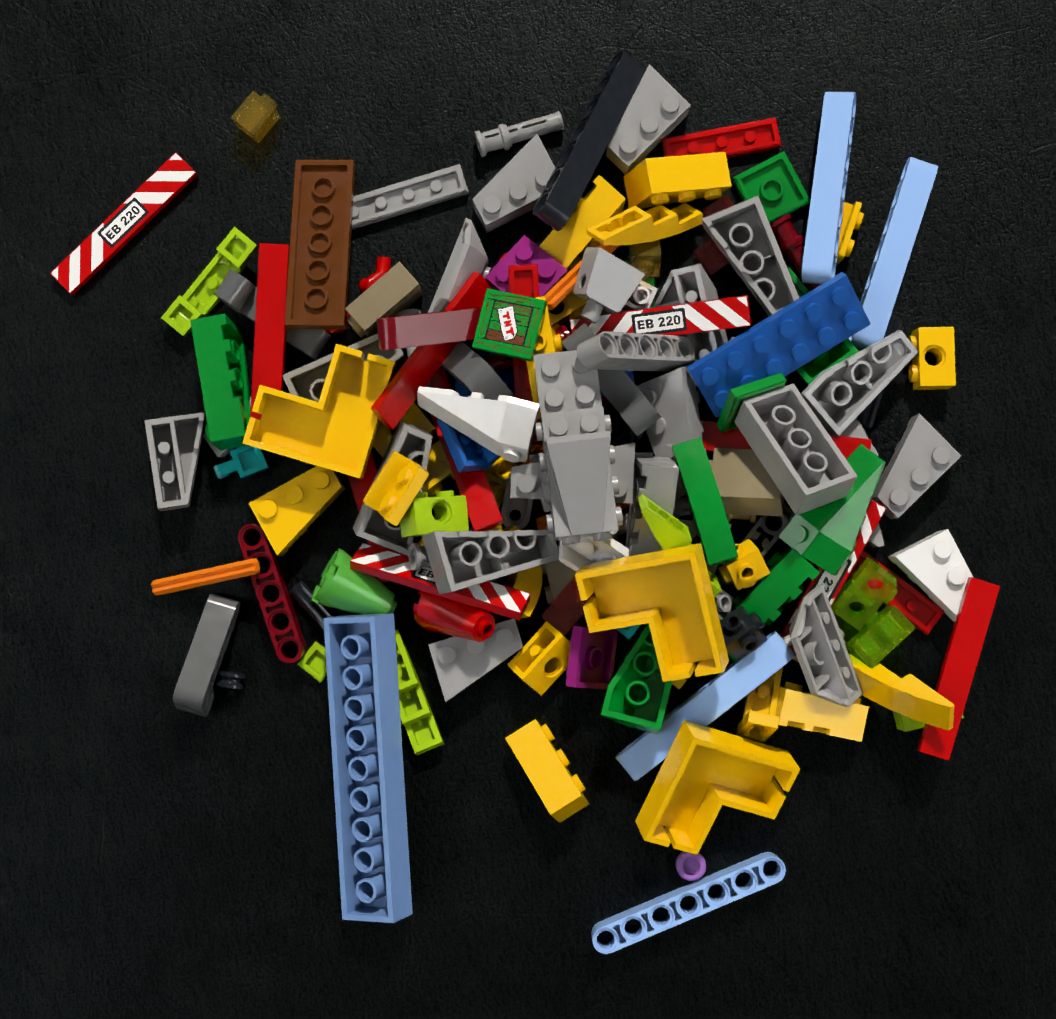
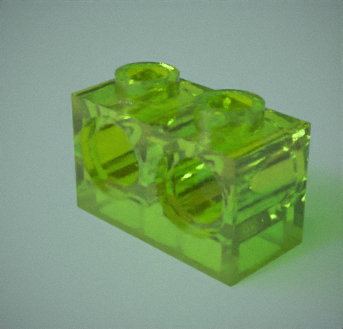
[831,557,898,631]
[845,606,915,669]

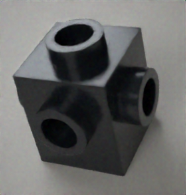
[720,605,768,660]

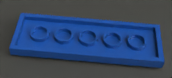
[686,272,871,418]

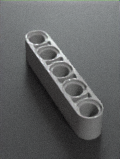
[576,331,695,372]

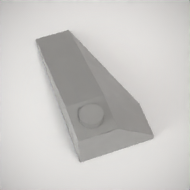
[801,330,918,436]

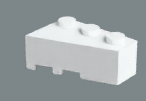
[888,529,974,622]

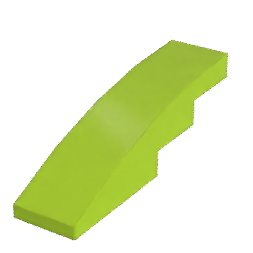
[638,494,721,598]
[395,630,444,755]

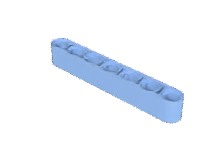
[802,92,856,284]
[849,157,938,350]
[615,631,795,781]
[591,852,786,954]

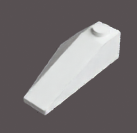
[417,386,539,463]

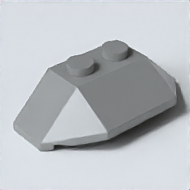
[428,218,491,313]
[655,263,728,386]
[789,584,863,707]

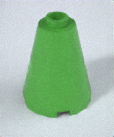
[311,549,397,615]

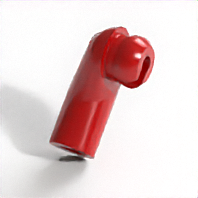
[359,257,391,293]

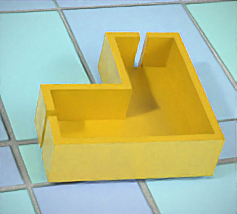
[242,344,397,479]
[575,543,729,682]
[635,720,800,855]

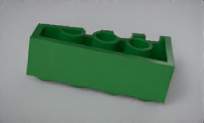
[190,313,251,450]
[727,549,820,662]

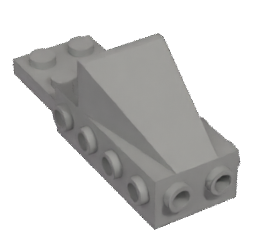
[533,350,623,545]

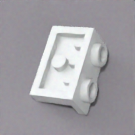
[559,537,629,572]

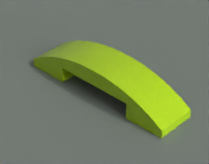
[161,226,258,337]

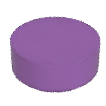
[676,851,706,881]

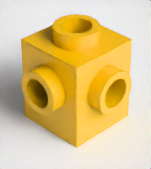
[718,539,770,591]

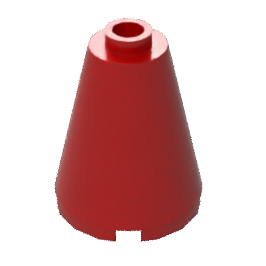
[413,590,495,642]

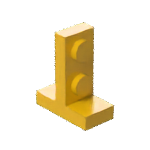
[736,667,783,742]

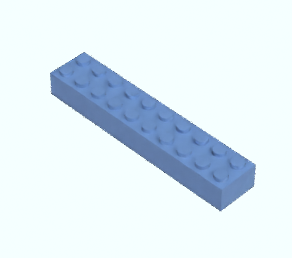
[324,613,413,923]

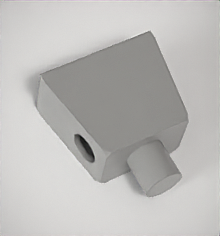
[573,247,644,324]

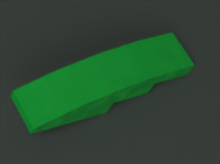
[672,437,738,567]

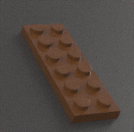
[285,160,355,330]

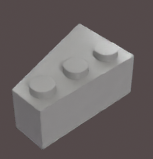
[606,64,691,175]
[472,134,555,233]
[145,412,206,511]
[872,413,961,520]
[428,619,523,702]

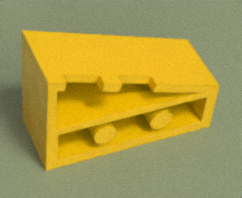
[623,152,732,208]
[539,175,626,272]
[249,466,345,556]
[775,682,869,742]
[505,719,589,823]

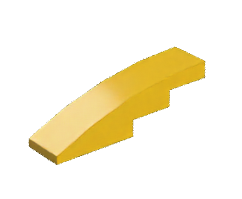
[586,203,703,245]
[849,654,955,731]

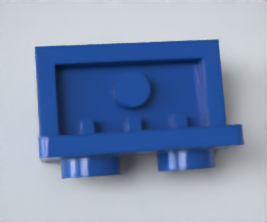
[437,419,500,472]

